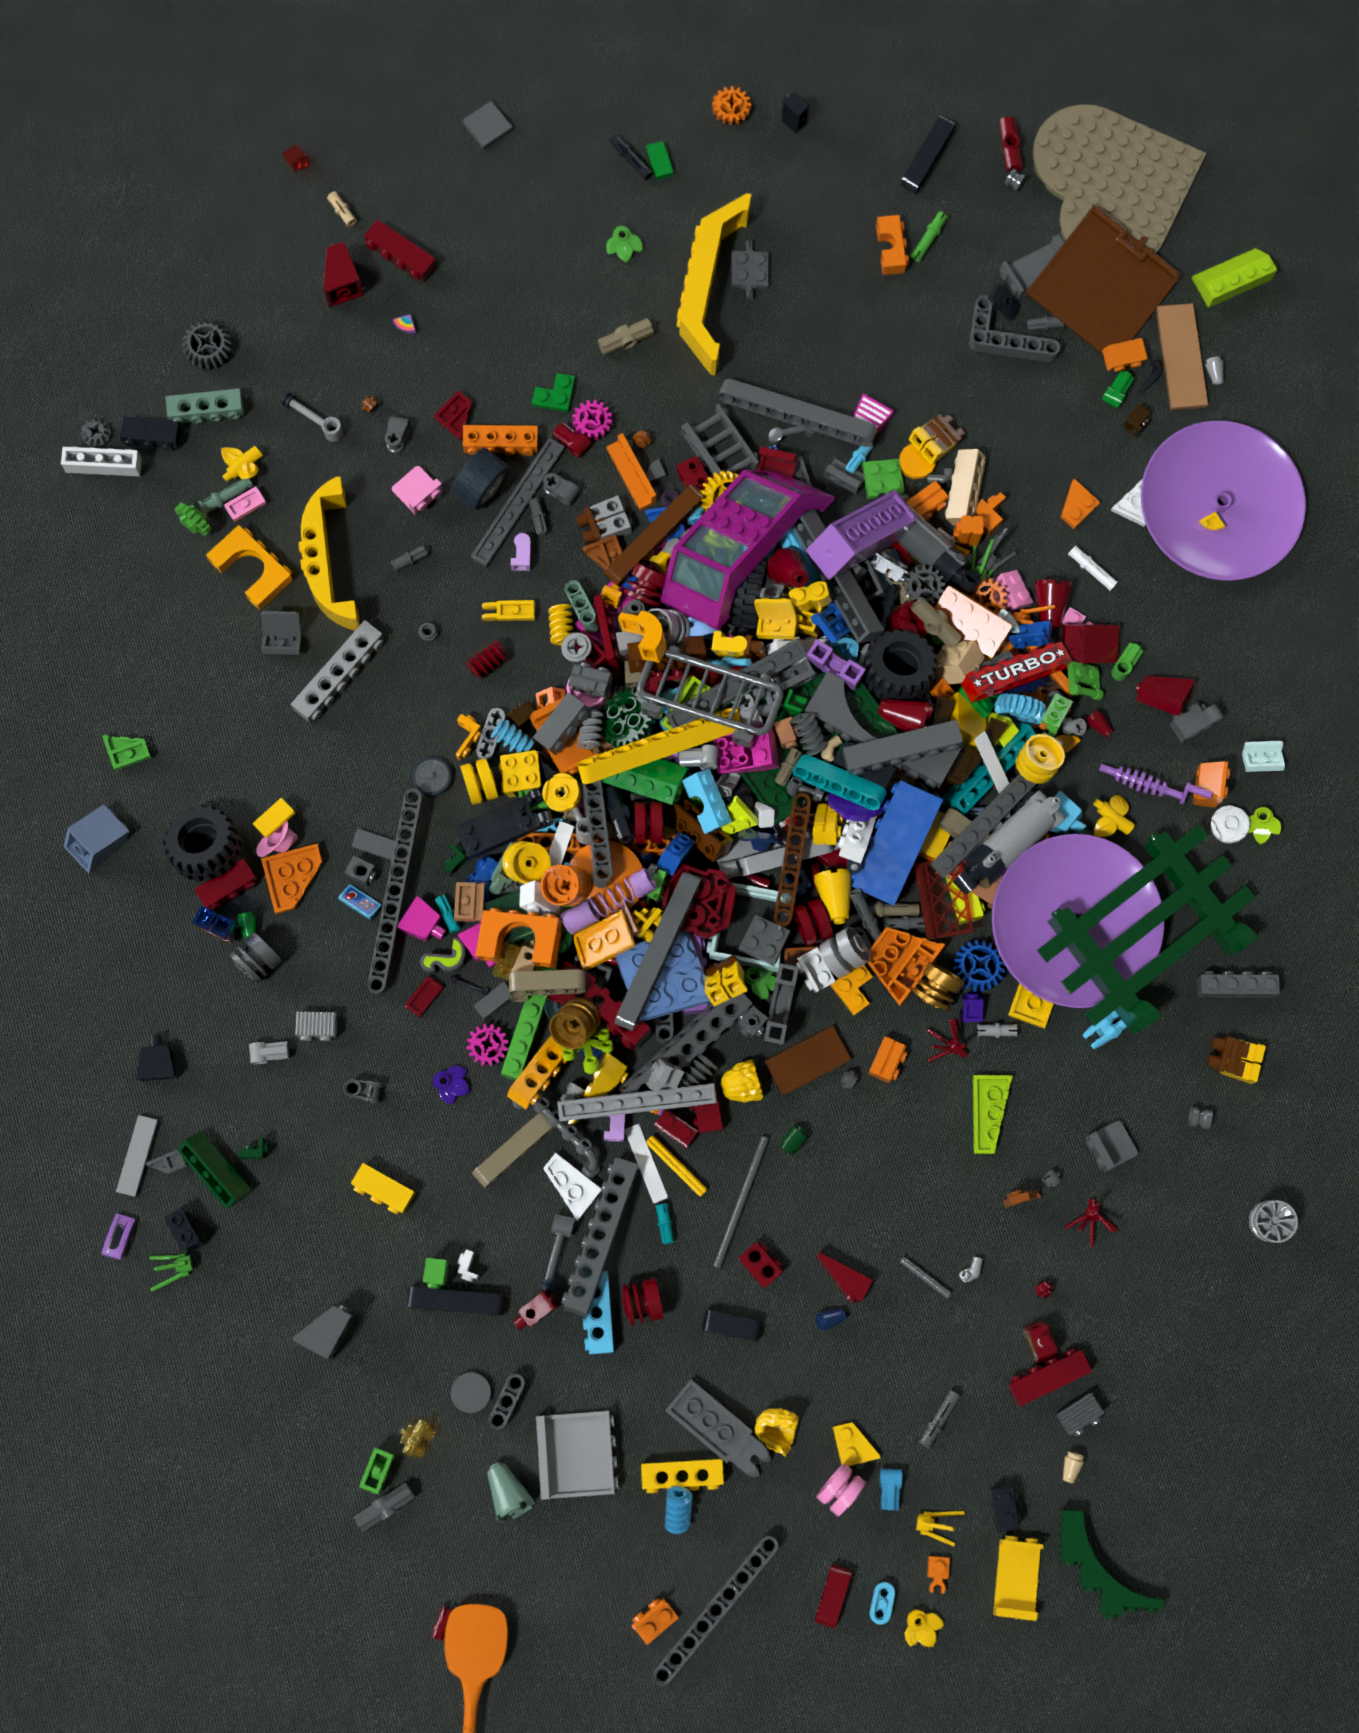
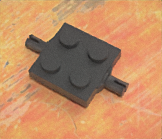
[731,240,768,300]

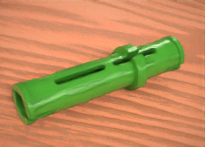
[911,211,948,262]

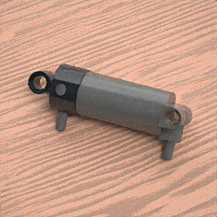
[888,490,980,596]

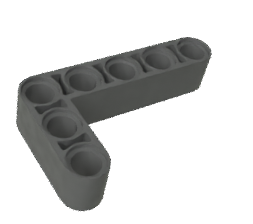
[969,295,1060,362]

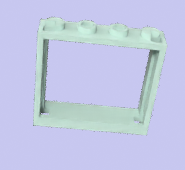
[706,882,791,972]

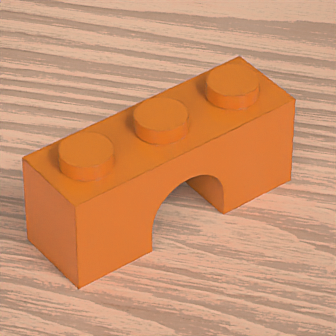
[876,215,909,275]

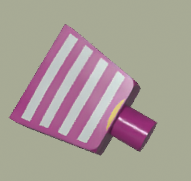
[853,394,893,436]

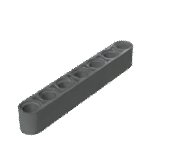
[581,780,612,889]

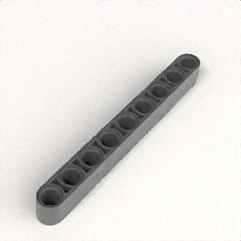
[718,379,878,447]
[615,871,702,1031]
[653,1535,778,1686]

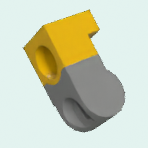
[649,538,679,574]

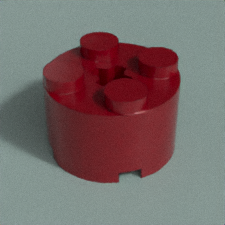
[888,601,928,638]

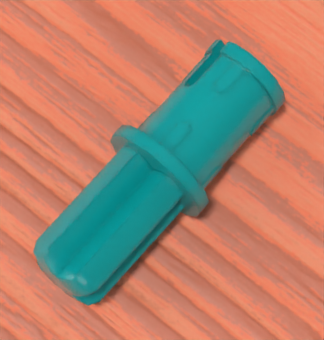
[435,895,461,933]
[655,1204,674,1244]

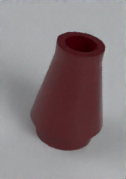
[1086,709,1113,738]

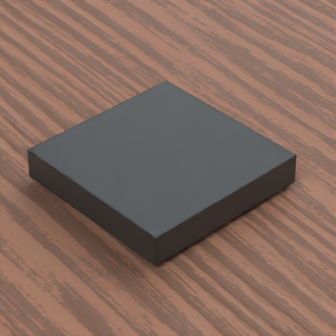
[462,101,513,149]

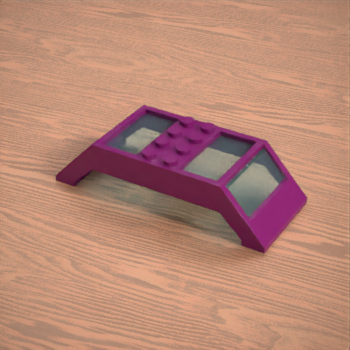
[661,470,834,630]

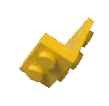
[754,598,798,640]
[499,751,541,798]

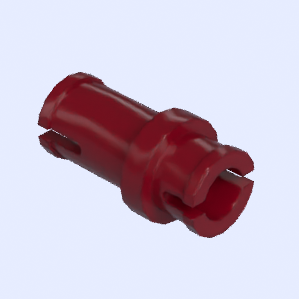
[431,1607,453,1641]

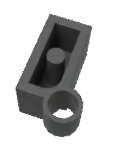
[1170,703,1224,743]

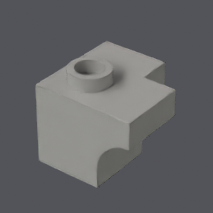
[646,1058,684,1092]

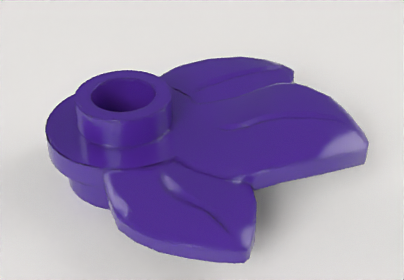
[433,1066,470,1104]

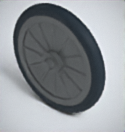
[412,757,452,796]

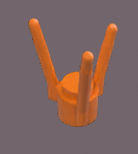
[1011,605,1056,625]

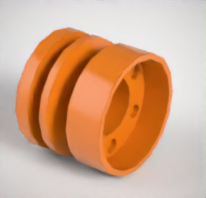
[541,865,591,906]

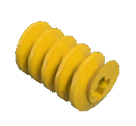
[548,604,573,646]

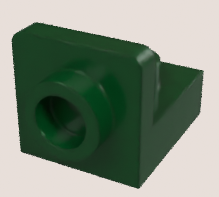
[444,844,467,876]
[239,1137,269,1160]

